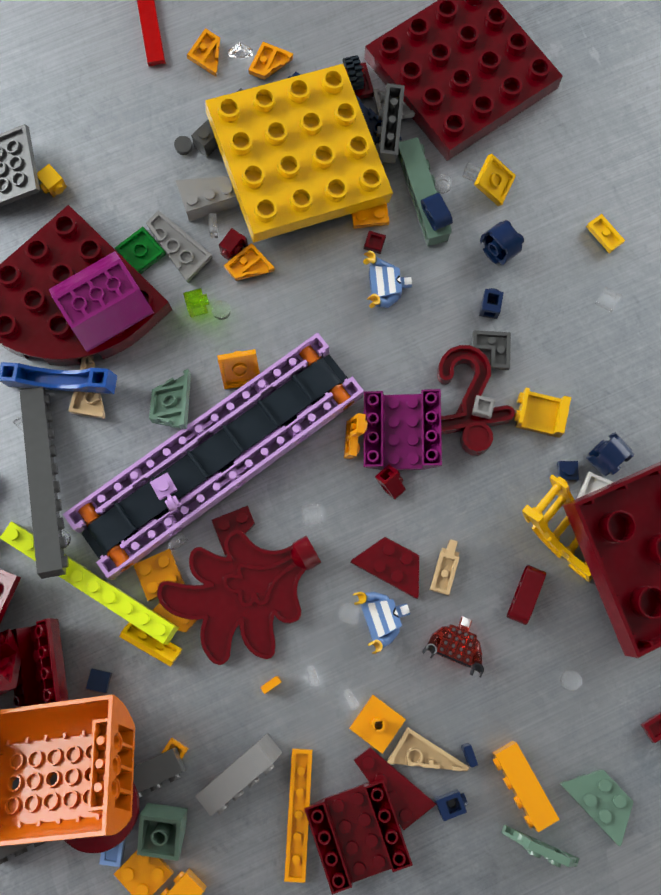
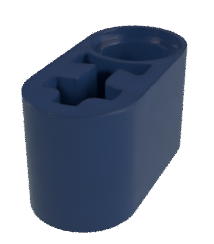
[421,193,453,231]

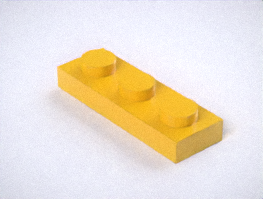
[119,622,182,667]

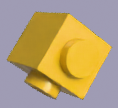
[37,164,67,198]

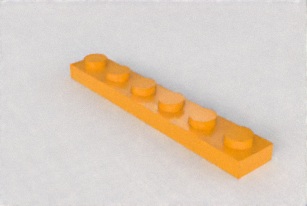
[284,748,313,883]

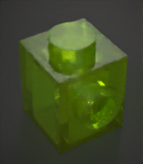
[183,288,209,318]

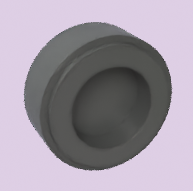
[174,136,193,155]

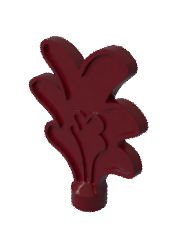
[157,530,321,665]

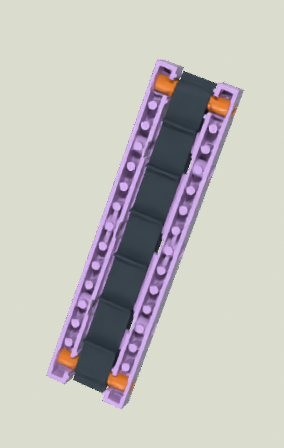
[63,332,364,580]

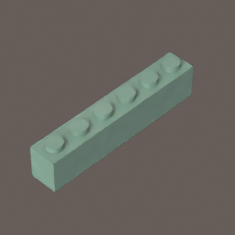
[398,137,452,247]

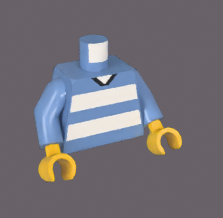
[363,251,412,308]
[353,592,410,654]

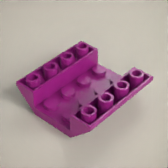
[49,251,154,352]
[364,389,442,470]

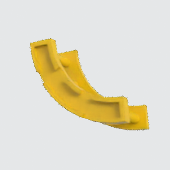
[522,475,592,582]

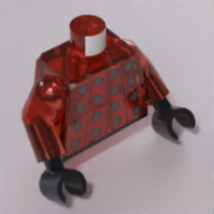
[422,616,484,678]

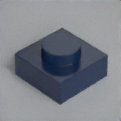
[557,461,579,481]

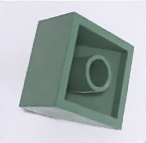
[137,803,188,861]

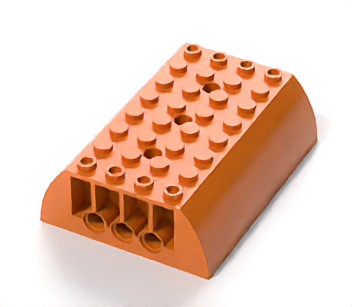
[0,694,135,847]

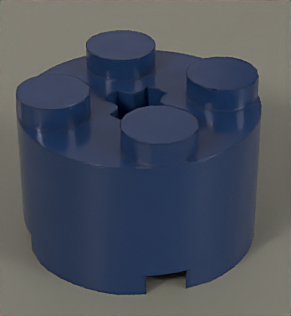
[480,220,524,265]
[586,432,634,476]

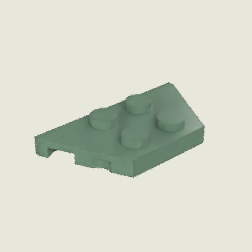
[149,369,191,429]
[559,769,634,847]
[501,825,580,867]

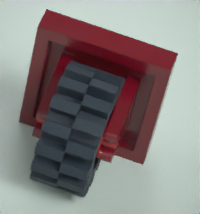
[343,55,374,99]

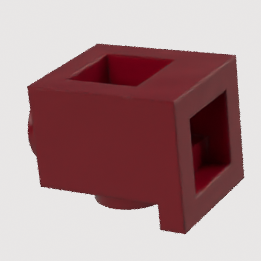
[219,228,248,260]
[375,464,406,499]

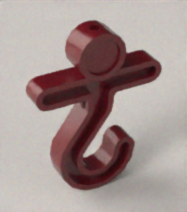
[437,345,515,456]

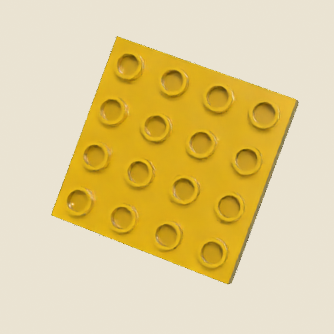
[205,64,393,243]

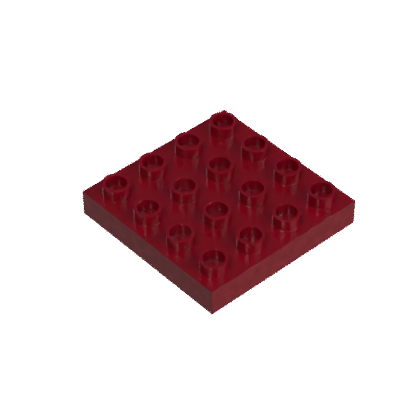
[364,0,563,161]

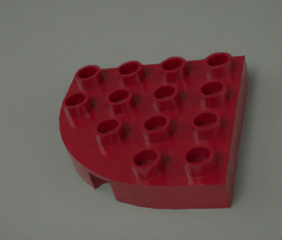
[0,205,172,366]
[563,461,661,658]

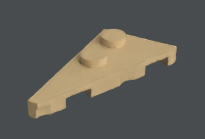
[68,356,106,419]
[387,727,470,771]

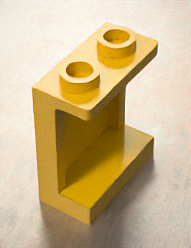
[514,387,571,438]

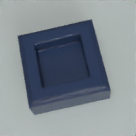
[86,668,112,693]
[461,743,478,768]

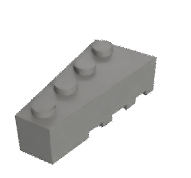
[176,176,240,222]
[195,733,282,816]

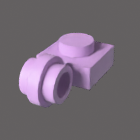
[150,473,181,512]

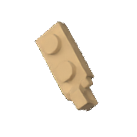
[429,539,460,596]

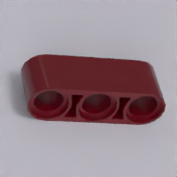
[507,564,546,625]

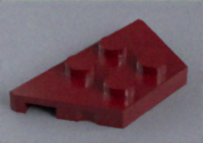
[350,537,419,599]

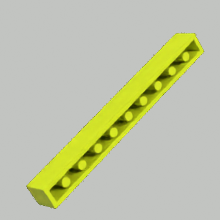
[0,521,179,645]

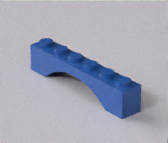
[0,362,117,394]

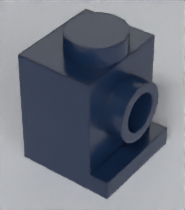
[479,288,504,319]
[434,789,468,821]

